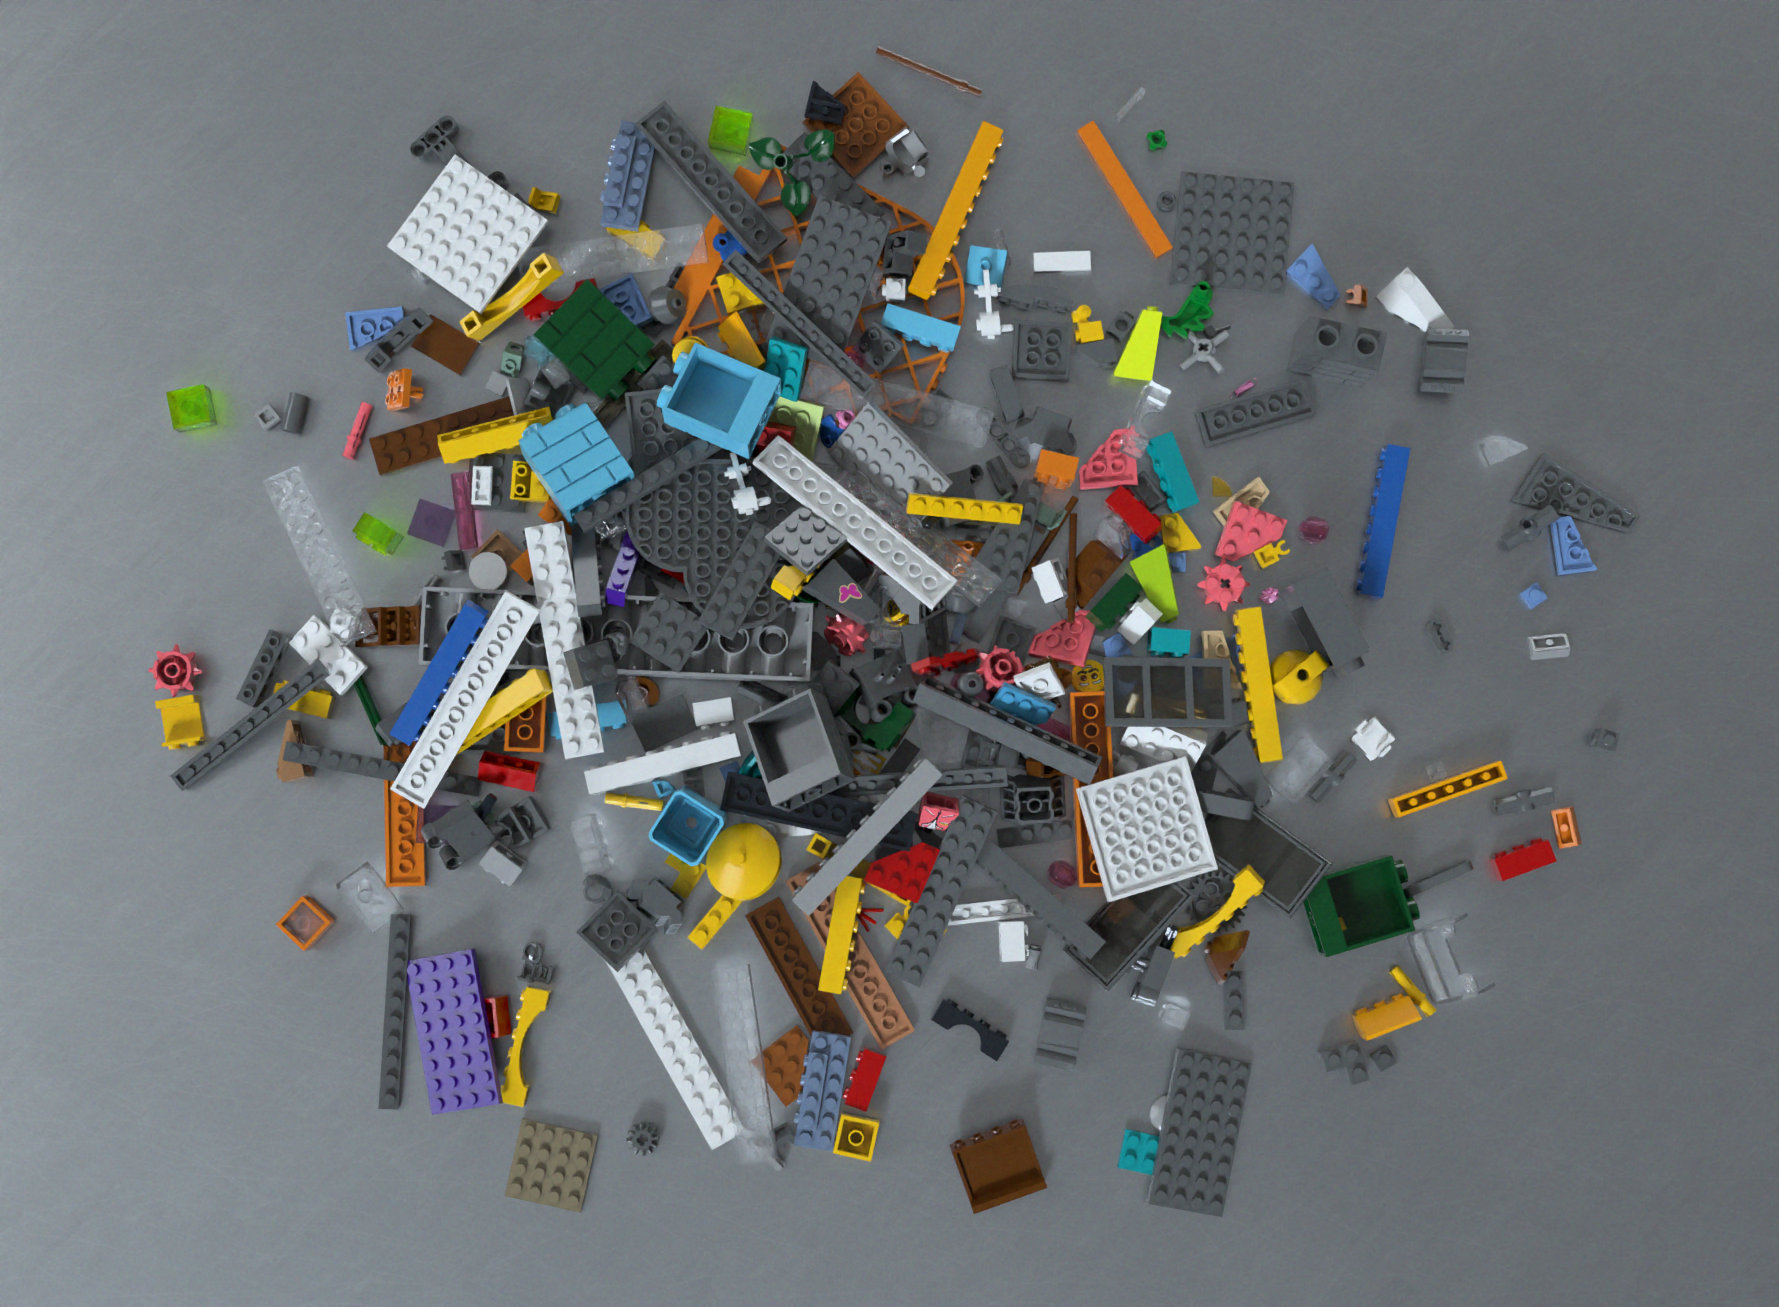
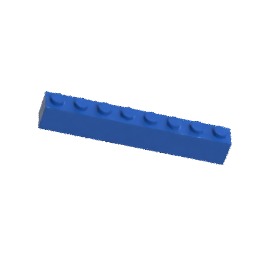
[1355,444,1410,599]
[390,600,489,746]

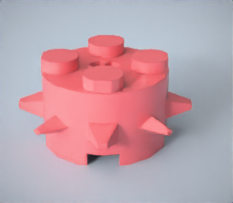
[1197,558,1250,611]
[824,613,870,656]
[149,644,202,697]
[976,645,1025,692]

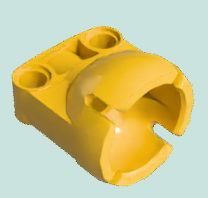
[1270,650,1330,705]

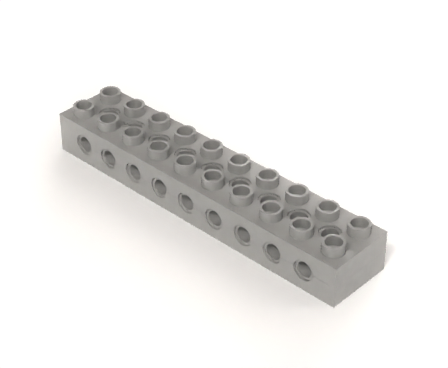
[419,587,815,684]

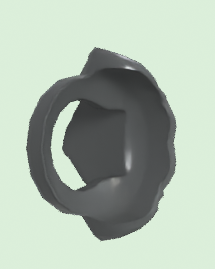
[601,632,630,662]
[582,874,612,904]

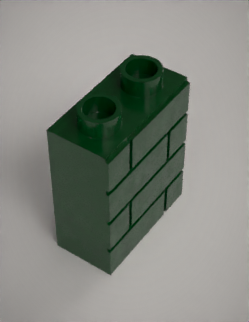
[533,279,656,402]
[1296,855,1420,958]

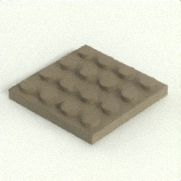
[504,1118,598,1213]

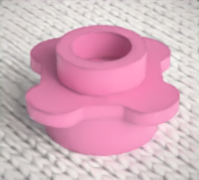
[836,409,856,429]
[1259,587,1279,604]

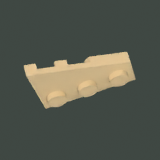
[1212,477,1270,527]
[1201,631,1242,689]

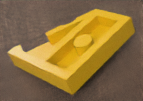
[1159,513,1201,553]

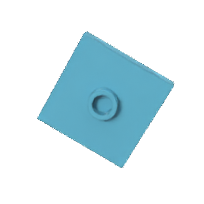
[964,245,1008,289]

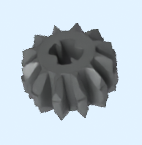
[626,1122,660,1156]

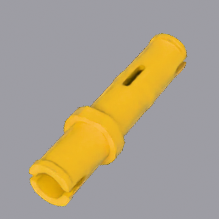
[605,792,664,811]
[1389,965,1437,1017]

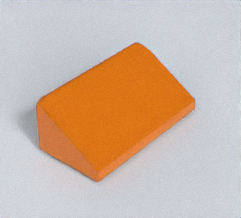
[1551,806,1581,848]

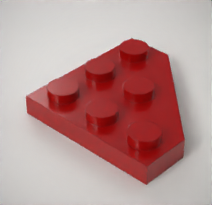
[911,648,980,678]
[864,842,940,904]

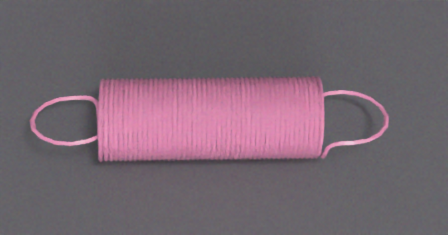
[1230,378,1258,399]

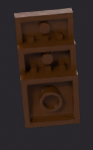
[355,605,422,647]

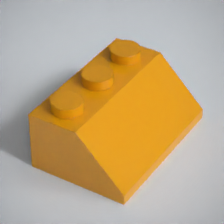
[717,311,766,371]
[1351,993,1422,1041]

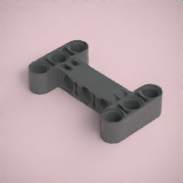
[410,115,509,190]

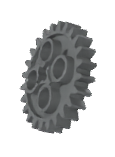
[1186,870,1247,934]

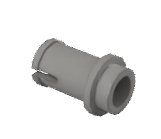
[1025,944,1042,970]

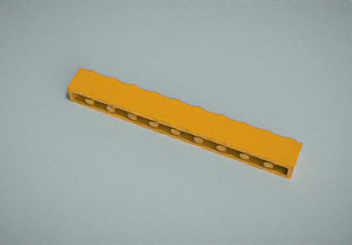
[907,121,1004,300]

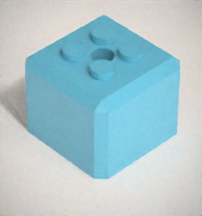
[648,786,728,866]

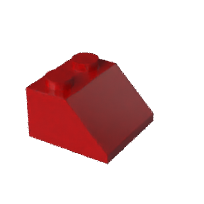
[753,421,796,457]
[484,995,511,1038]

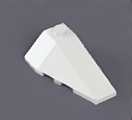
[1375,267,1455,332]

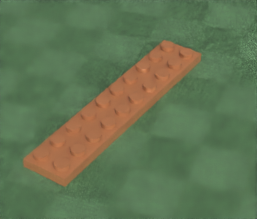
[786,862,915,1050]

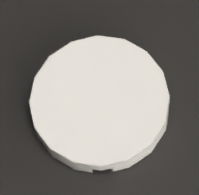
[468,552,508,590]

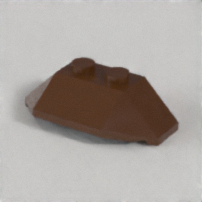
[1066,539,1131,609]

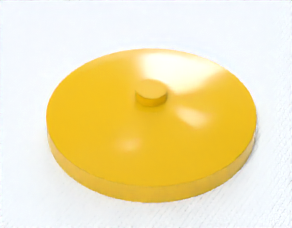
[706,823,782,901]

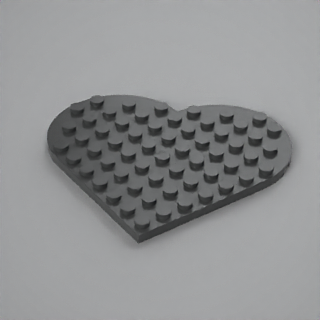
[625,459,801,629]

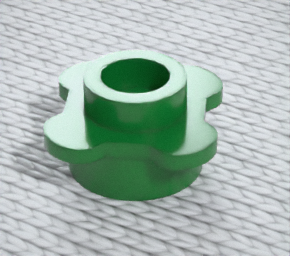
[1146,129,1167,150]

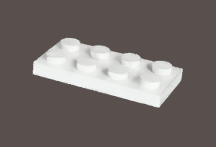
[289,615,368,695]

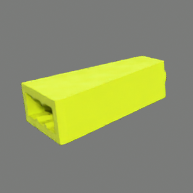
[1113,306,1162,381]

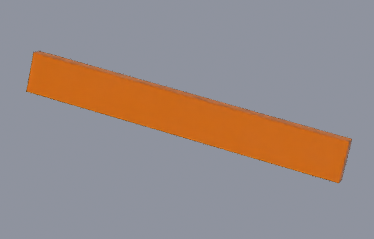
[1077,120,1173,259]

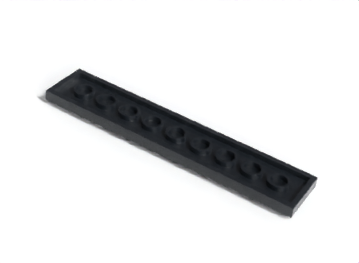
[720,771,918,852]

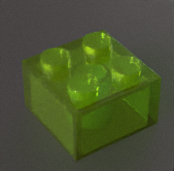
[708,105,754,156]
[166,384,217,433]
[352,512,405,556]

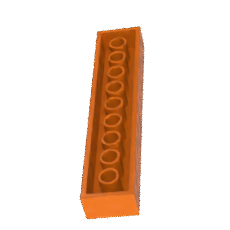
[1068,691,1113,888]

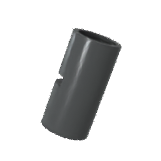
[280,392,308,434]

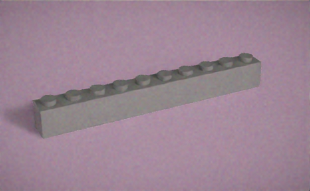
[792,757,944,916]

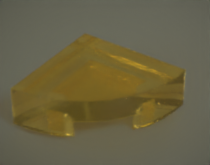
[1212,477,1232,497]

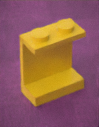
[155,695,206,750]

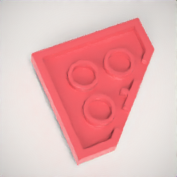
[1079,428,1138,490]
[1214,501,1287,562]
[1028,609,1096,667]

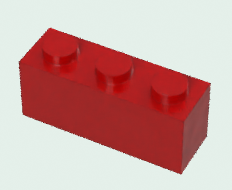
[1105,485,1162,544]
[478,750,541,792]
[1490,837,1557,881]
[842,1047,886,1112]

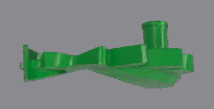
[1160,281,1214,339]

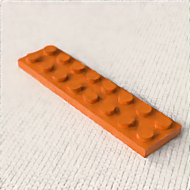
[383,731,426,887]

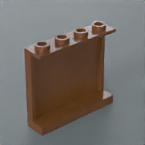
[950,1119,1047,1214]

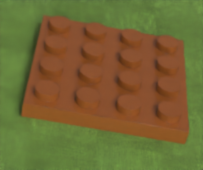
[802,72,909,179]

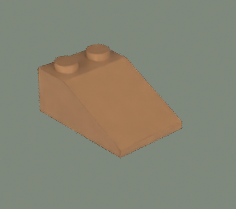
[276,720,314,783]

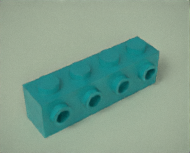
[1145,431,1200,513]

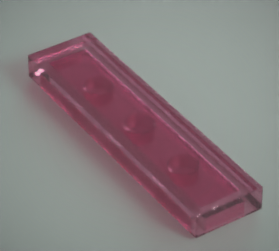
[450,471,479,550]

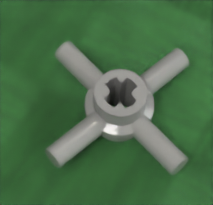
[1179,330,1229,374]

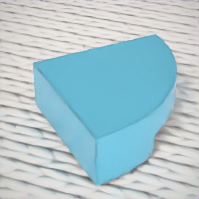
[652,780,676,799]

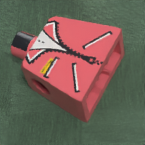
[918,792,959,833]

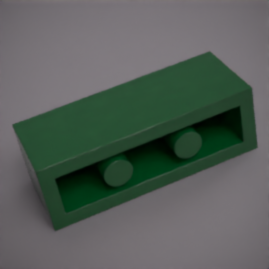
[1085,573,1143,632]

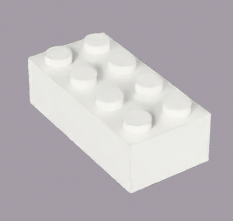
[1120,703,1208,772]

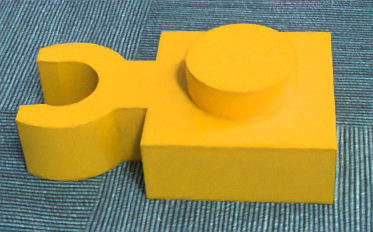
[1253,540,1290,569]
[884,905,912,939]

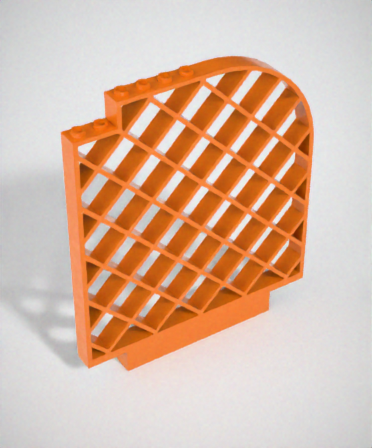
[671,144,965,429]

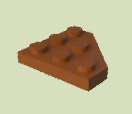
[751,1025,809,1107]

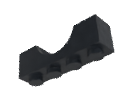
[931,998,1009,1061]

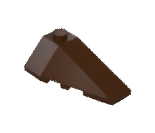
[1204,930,1250,985]

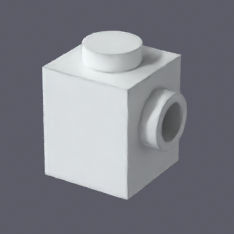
[882,278,905,303]

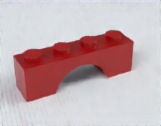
[523,278,598,321]

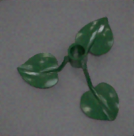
[748,130,835,216]

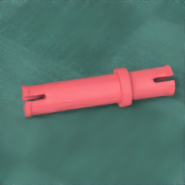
[342,402,373,460]

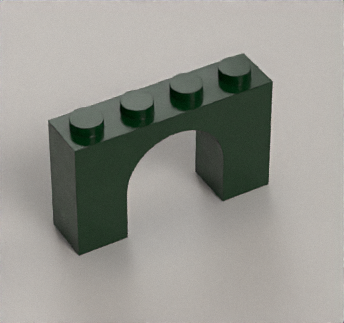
[833,668,916,752]

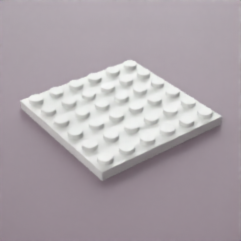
[387,154,548,314]
[1076,756,1218,902]

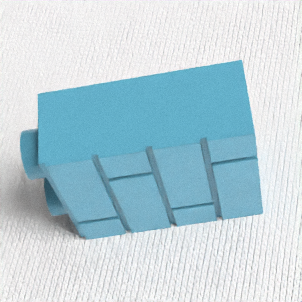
[657,342,782,459]
[518,402,635,527]

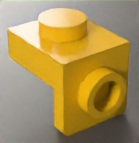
[528,187,561,214]

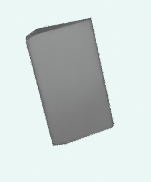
[506,378,535,415]
[1528,633,1571,660]

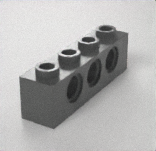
[236,629,292,708]

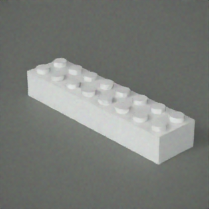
[584,731,743,795]

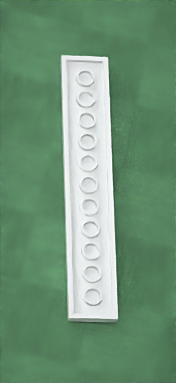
[753,435,957,610]
[524,521,605,759]
[390,590,541,808]
[606,947,746,1150]

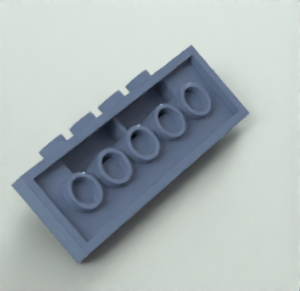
[600,120,655,232]
[794,1030,851,1152]

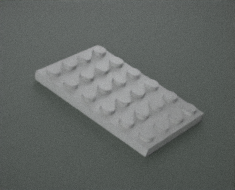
[828,400,953,533]

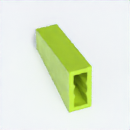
[1130,544,1180,624]

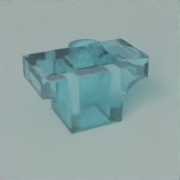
[524,335,553,370]

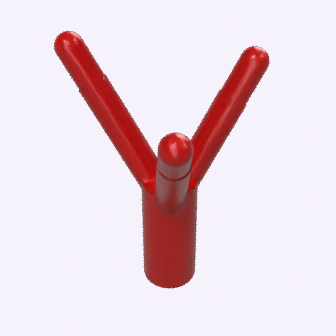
[857,908,884,932]

